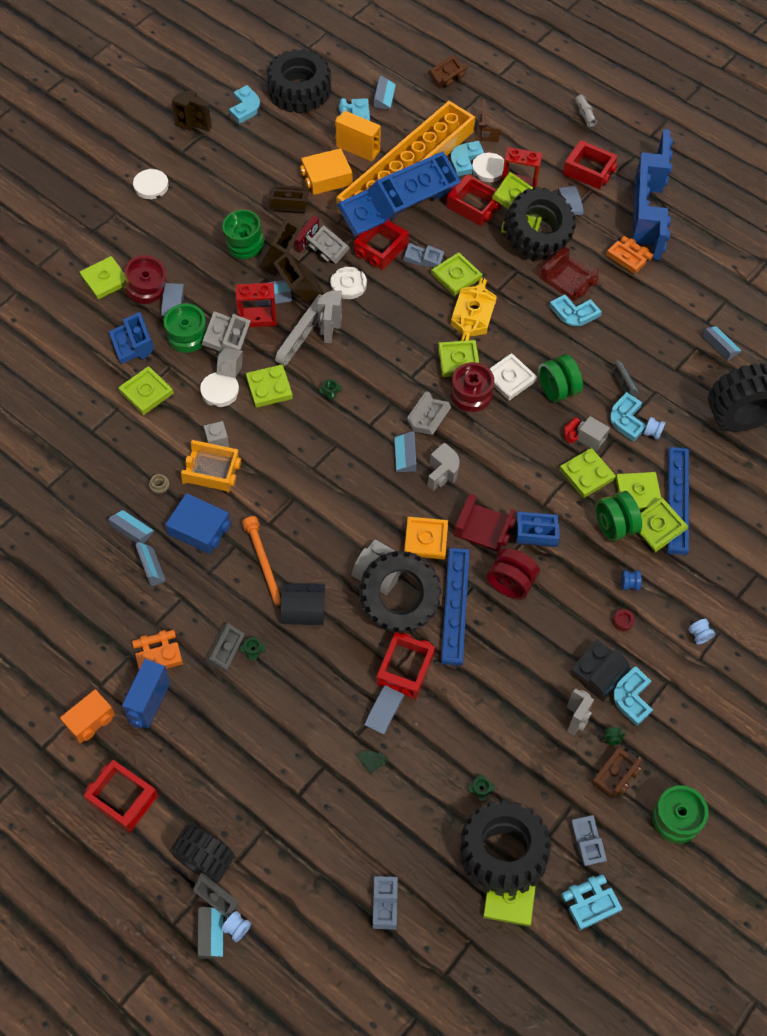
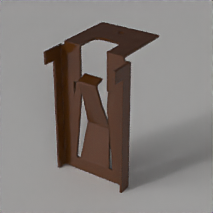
[475,99,501,142]

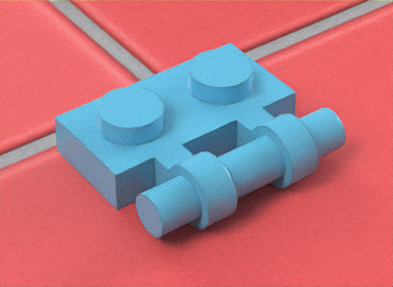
[338,98,370,121]
[561,874,622,931]

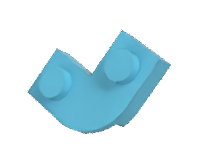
[229,85,260,124]
[450,141,484,176]
[549,295,602,326]
[610,392,647,442]
[614,666,653,727]

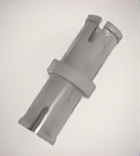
[575,95,597,127]

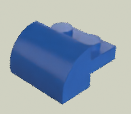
[109,312,154,364]
[515,512,559,547]

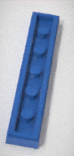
[667,447,689,555]
[441,548,470,666]

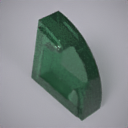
[357,751,388,774]

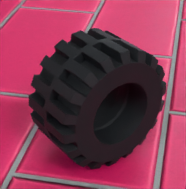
[170,825,235,882]

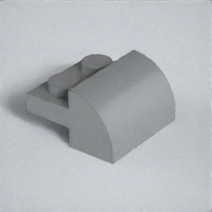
[318,290,342,343]
[201,311,251,355]
[352,540,402,596]

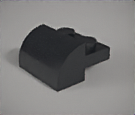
[281,583,325,625]
[570,639,630,702]

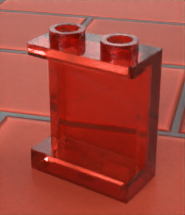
[540,247,599,302]

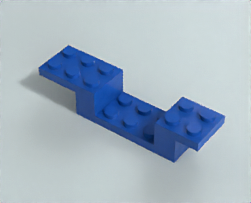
[632,129,673,260]
[337,151,461,237]

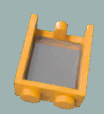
[181,440,242,493]

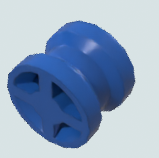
[621,570,641,591]

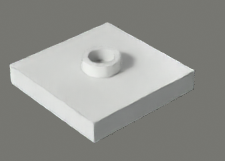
[490,353,537,401]

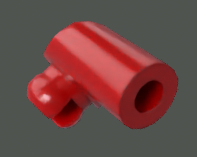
[563,417,581,443]

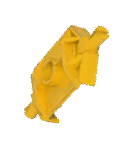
[451,278,497,341]

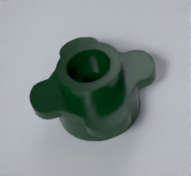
[319,379,342,399]
[240,636,266,661]
[602,727,626,745]
[468,775,495,802]

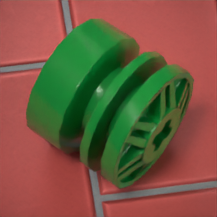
[222,210,264,259]

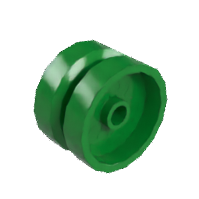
[164,303,207,353]
[538,354,583,403]
[595,491,642,542]
[652,785,709,844]

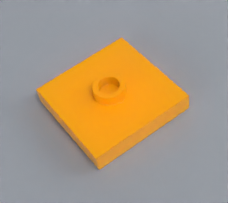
[404,517,448,559]

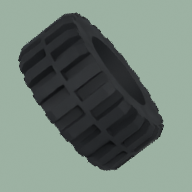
[267,49,331,113]
[503,187,576,260]
[707,363,767,432]
[359,551,442,633]
[460,800,551,896]

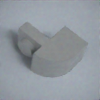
[428,442,459,491]

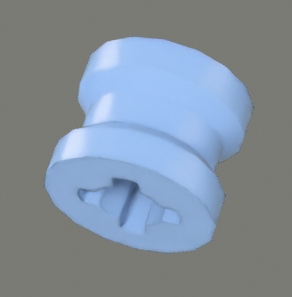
[644,417,666,440]
[688,619,715,644]
[221,911,251,942]

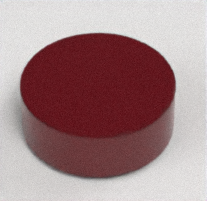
[613,609,635,631]

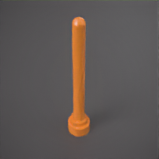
[242,516,281,606]

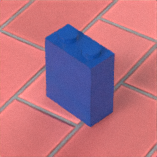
[165,493,231,554]
[122,659,170,729]

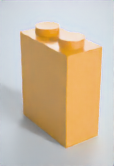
[335,110,381,162]
[300,148,352,195]

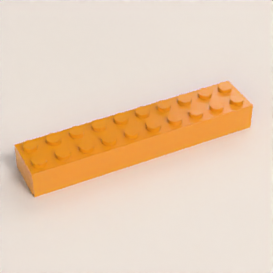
[336,101,475,216]

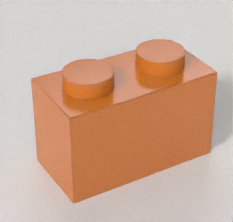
[60,689,115,744]

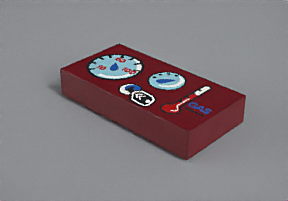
[294,216,319,253]

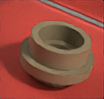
[149,474,170,494]

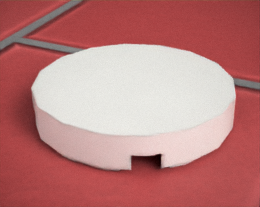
[472,153,504,183]
[133,169,169,199]
[330,267,367,299]
[200,372,239,407]

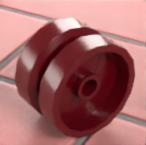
[124,255,166,304]
[451,362,494,412]
[486,548,540,600]

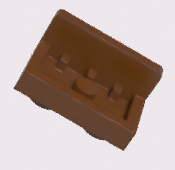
[428,55,469,89]
[592,747,643,799]

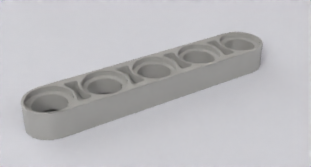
[275,294,322,366]

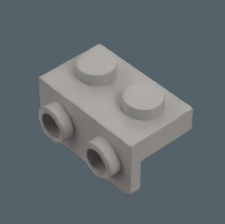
[306,225,350,264]
[407,391,451,435]
[567,688,594,736]

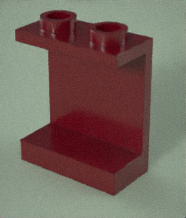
[454,494,517,552]

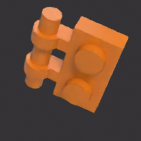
[606,236,654,274]
[132,630,183,670]

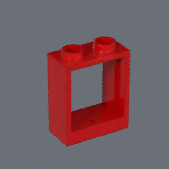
[563,140,618,190]
[501,147,543,187]
[446,174,502,226]
[354,221,409,270]
[236,283,277,327]
[376,632,435,700]
[84,760,158,833]

